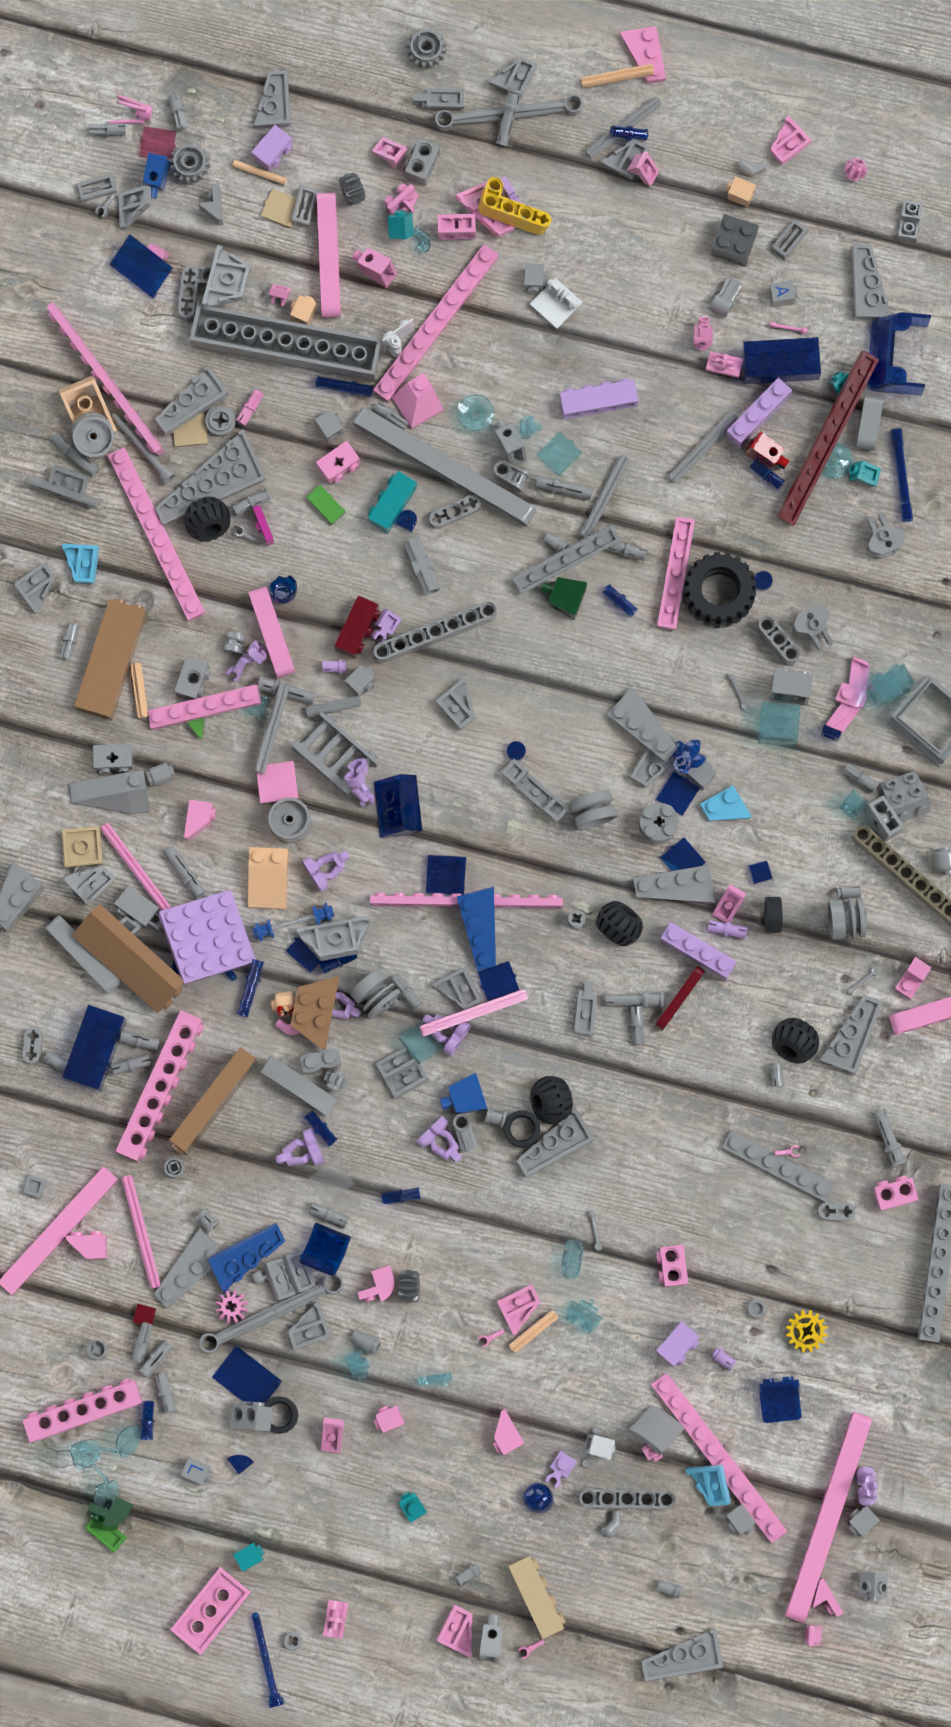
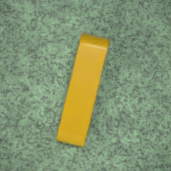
[478,177,552,235]

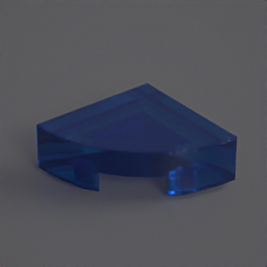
[227,1455,255,1474]

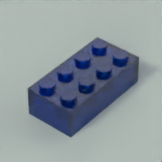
[742,337,821,384]
[62,1004,127,1092]

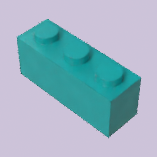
[367,471,418,534]

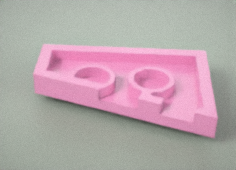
[620,26,666,84]

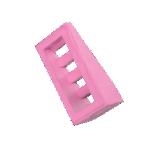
[805,1624,822,1646]

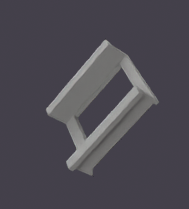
[887,674,951,767]

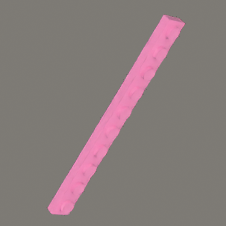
[373,244,499,403]
[46,302,165,456]
[108,447,206,622]
[370,893,563,909]
[651,1373,787,1543]

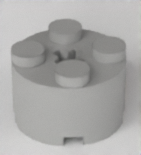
[639,803,678,844]

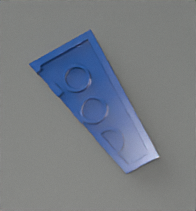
[457,886,496,971]
[207,1223,285,1294]

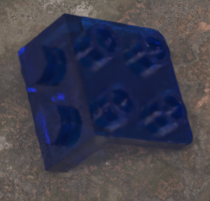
[299,1222,351,1276]
[758,1376,802,1423]

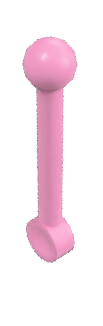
[769,322,808,334]

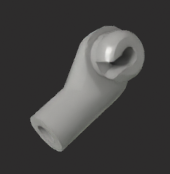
[738,159,766,177]
[601,1510,621,1538]

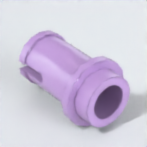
[322,659,346,674]
[710,1347,737,1371]

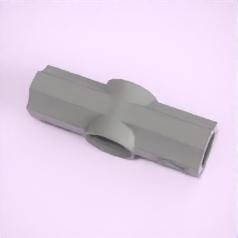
[404,537,440,596]

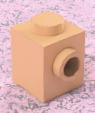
[726,176,756,207]
[290,295,317,325]

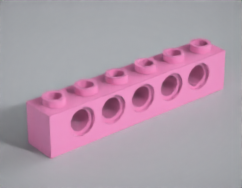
[23,1378,143,1443]

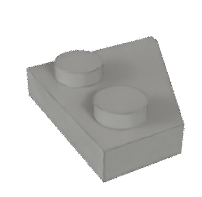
[119,185,151,230]
[14,562,56,614]
[432,967,483,1010]
[288,1301,331,1350]

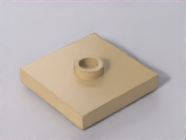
[61,826,103,868]

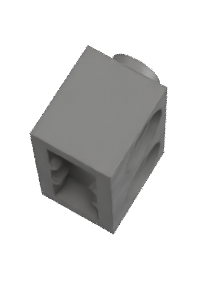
[403,138,440,186]
[230,1401,272,1431]

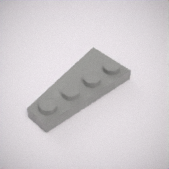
[819,995,882,1075]
[154,1227,221,1309]

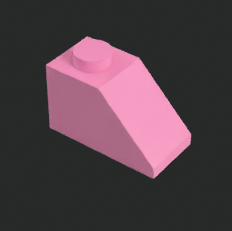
[184,800,216,841]
[493,1409,524,1455]

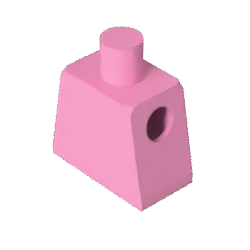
[352,248,397,288]

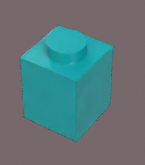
[388,209,414,240]
[233,1542,265,1572]

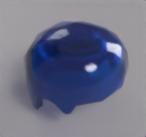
[268,575,298,604]
[523,1483,554,1514]

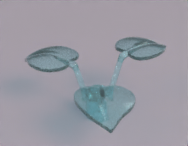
[68,1424,141,1509]

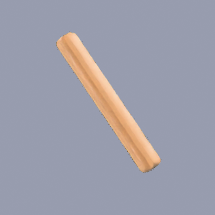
[581,64,654,88]

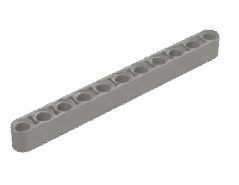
[352,407,537,527]

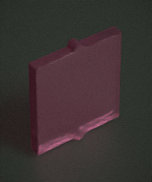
[139,126,177,161]

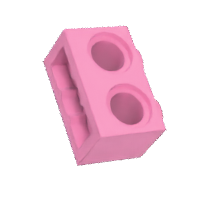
[438,214,476,240]
[873,1175,918,1211]
[656,1245,688,1287]

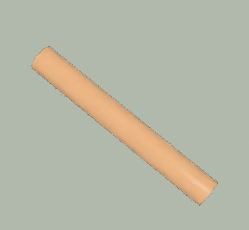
[232,160,287,185]

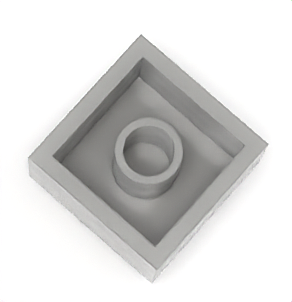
[769,668,813,705]

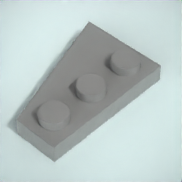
[254,70,291,128]
[630,733,692,788]

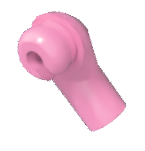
[275,1018,300,1036]

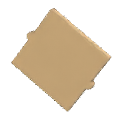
[261,188,302,228]
[172,413,208,447]

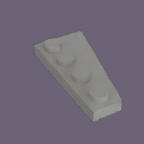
[851,244,893,319]
[155,365,229,436]
[607,686,677,762]
[633,865,716,903]
[517,1107,594,1178]
[641,1628,723,1682]

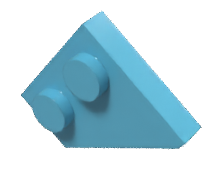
[62,544,99,584]
[700,785,752,822]
[686,1465,731,1506]

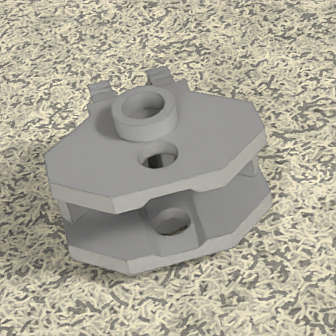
[866,513,906,559]
[792,605,833,651]

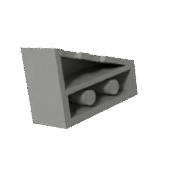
[0,861,45,932]

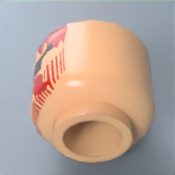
[271,991,296,1017]

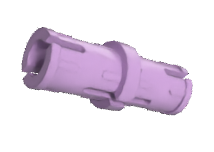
[707,920,748,939]

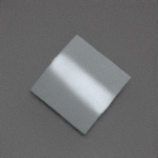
[376,1045,429,1100]
[263,1250,316,1301]
[628,1405,685,1456]

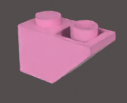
[66,1231,108,1260]

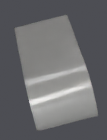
[856,395,884,451]
[757,616,800,666]

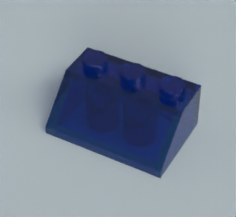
[374,774,423,838]

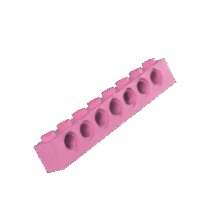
[116,1010,204,1162]

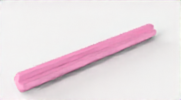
[100,823,172,911]
[420,989,528,1036]
[122,1175,161,1289]

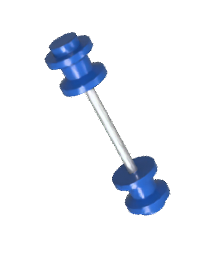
[252,903,335,942]

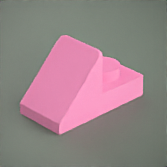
[372,137,407,169]
[627,151,659,186]
[712,884,746,923]
[895,957,932,1000]
[321,1417,344,1454]
[811,1578,844,1617]

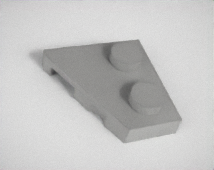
[489,57,537,99]
[601,139,650,181]
[436,677,475,730]
[62,864,116,905]

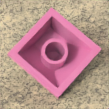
[392,373,443,429]

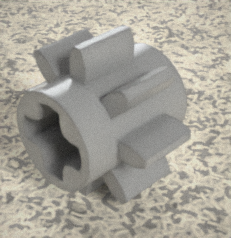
[323,1068,348,1092]

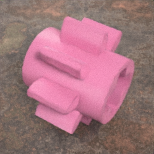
[844,158,868,181]
[641,1442,665,1462]

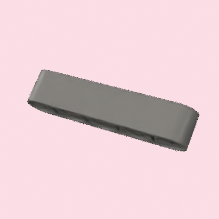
[45,915,123,994]
[579,1489,676,1509]

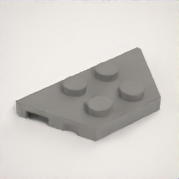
[202,245,250,308]
[296,916,370,961]

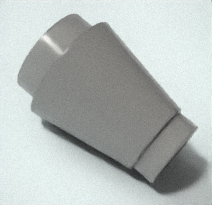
[351,1330,381,1355]

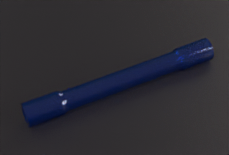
[891,428,913,522]

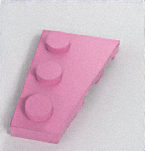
[455,181,515,238]

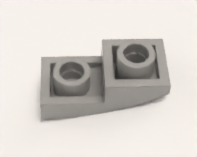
[897,200,922,243]

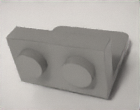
[881,772,931,822]

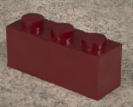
[334,595,381,659]

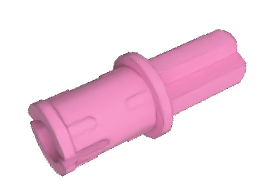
[235,389,264,426]

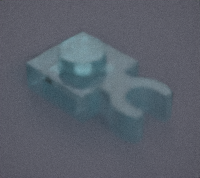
[418,1372,452,1387]

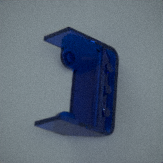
[867,312,931,396]

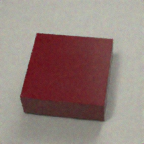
[132,1304,157,1326]

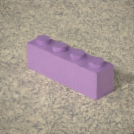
[560,378,638,419]
[726,378,792,449]
[660,922,737,981]

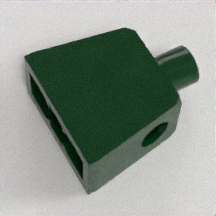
[540,577,587,620]

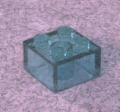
[867,663,915,708]
[758,702,801,747]

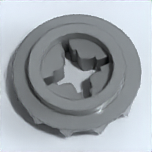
[205,406,236,436]

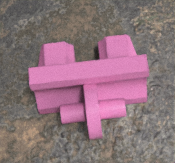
[384,183,419,214]
[693,317,713,351]
[706,351,743,378]
[323,1600,348,1639]

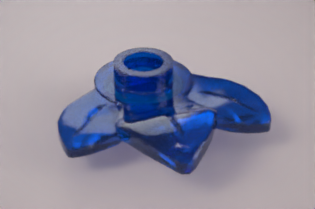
[672,740,707,773]

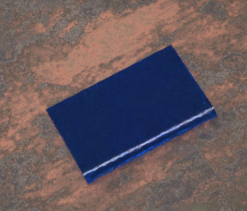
[110,234,173,299]
[212,1345,282,1406]

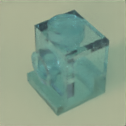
[839,789,868,819]
[344,1349,370,1381]

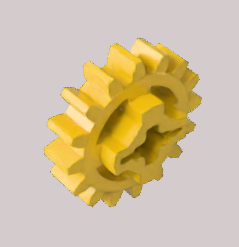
[785,1310,828,1353]

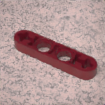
[655,966,705,1031]

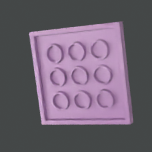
[158,890,256,985]

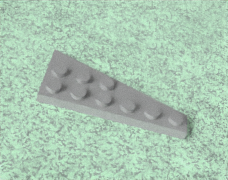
[155,429,266,526]

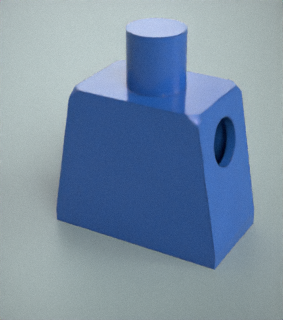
[143,152,171,199]
[440,1073,488,1114]

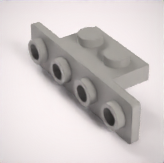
[27,464,102,508]

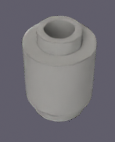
[146,762,175,786]

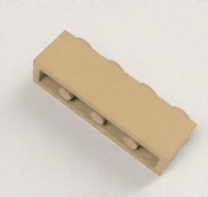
[508,1556,566,1639]

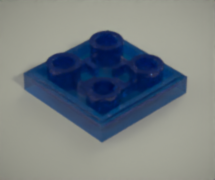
[426,855,466,895]

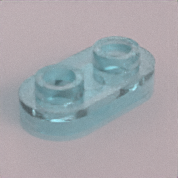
[561,1239,583,1279]

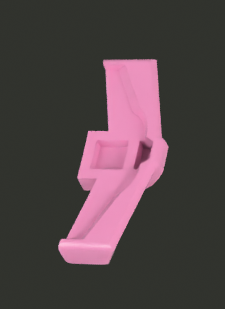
[824,657,870,734]

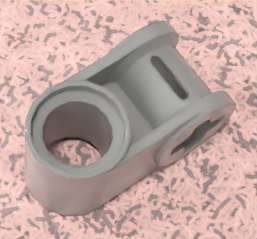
[493,461,531,492]

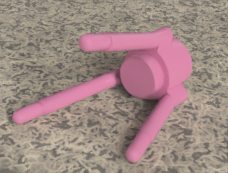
[108,95,153,124]

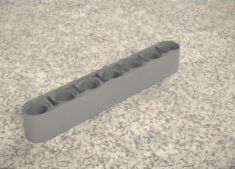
[374,601,497,664]

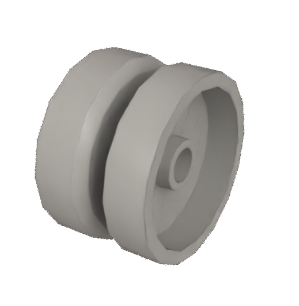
[71,412,114,457]
[570,790,618,829]
[268,798,312,843]

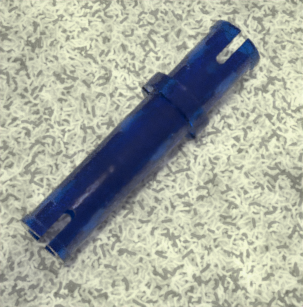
[315,376,373,397]
[236,959,265,1018]

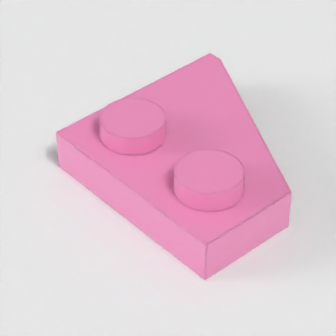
[770,116,811,166]
[497,1284,541,1335]
[436,1604,472,1658]

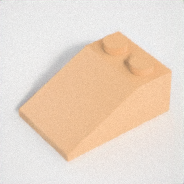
[59,376,117,437]
[248,847,289,909]

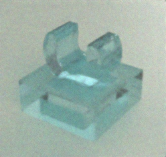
[520,415,542,439]
[248,696,268,717]

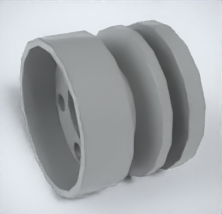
[828,897,867,940]
[350,968,401,1019]

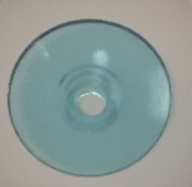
[457,394,495,431]
[821,442,853,479]

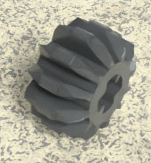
[339,172,366,205]
[398,1270,420,1303]

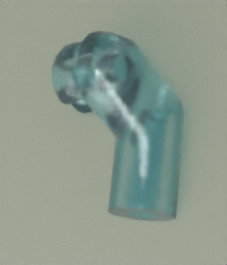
[414,226,431,252]

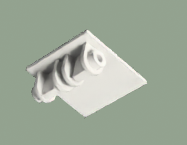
[530,278,583,329]
[382,318,415,357]

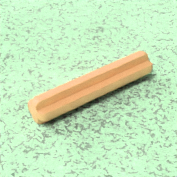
[130,663,148,719]
[509,1310,558,1353]

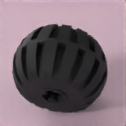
[184,496,231,542]
[596,901,643,946]
[772,1018,819,1064]
[530,1076,573,1124]

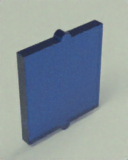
[656,771,700,816]
[660,837,706,871]
[286,937,323,973]
[478,961,519,1001]

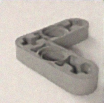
[178,266,211,321]

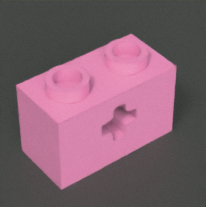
[316,441,360,484]

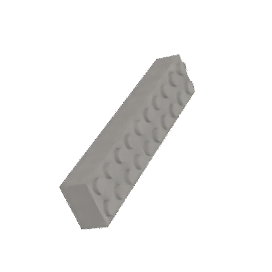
[190,304,382,381]

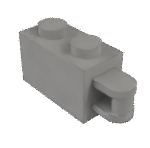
[115,886,163,931]

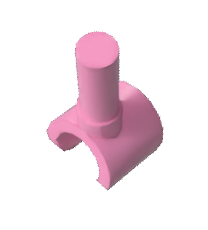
[774,1145,800,1158]
[478,1329,505,1347]
[518,1639,545,1659]

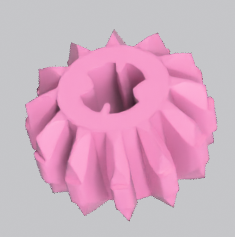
[215,1290,248,1323]

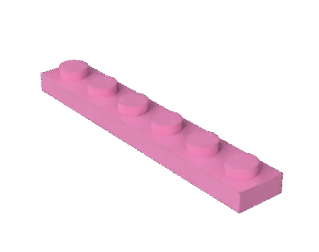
[657,516,695,631]
[148,684,261,730]

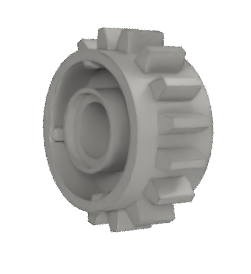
[407,28,447,69]
[170,143,211,184]

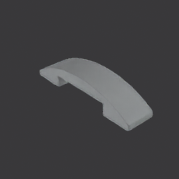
[501,759,570,823]

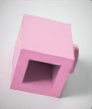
[374,1405,405,1433]

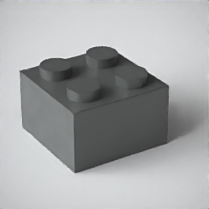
[711,214,759,266]

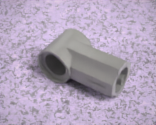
[709,278,742,317]
[453,1114,478,1153]

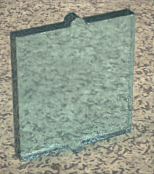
[537,432,582,476]
[399,1020,443,1064]

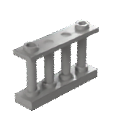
[291,712,379,798]

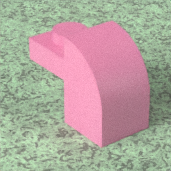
[357,1265,395,1303]

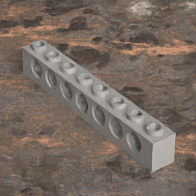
[917,1184,951,1343]

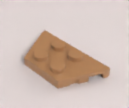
[291,976,339,1050]

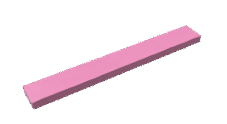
[0,1166,118,1296]

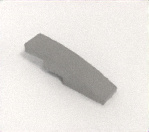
[259,1056,337,1116]

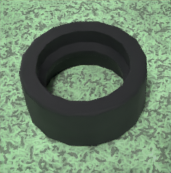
[764,897,783,933]
[504,1110,540,1148]
[264,1396,299,1434]

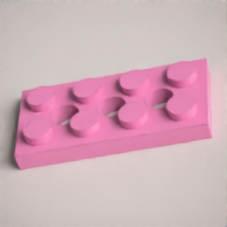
[170,1567,251,1655]

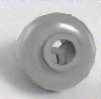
[932,846,951,875]

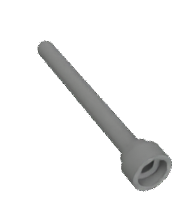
[111,413,176,484]

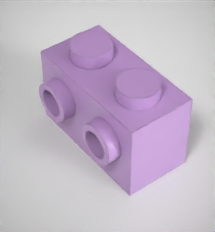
[251,125,293,172]
[656,1321,700,1367]

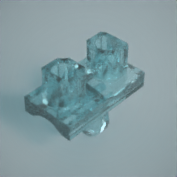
[565,1298,603,1334]

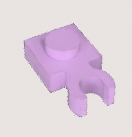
[501,176,522,203]
[370,608,402,643]
[546,1451,577,1488]

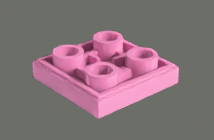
[257,761,299,804]

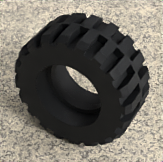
[683,552,757,628]

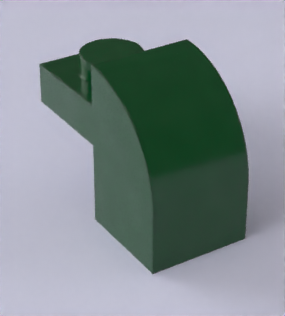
[86,1496,133,1531]

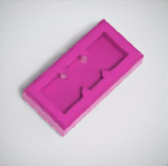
[253,505,274,546]

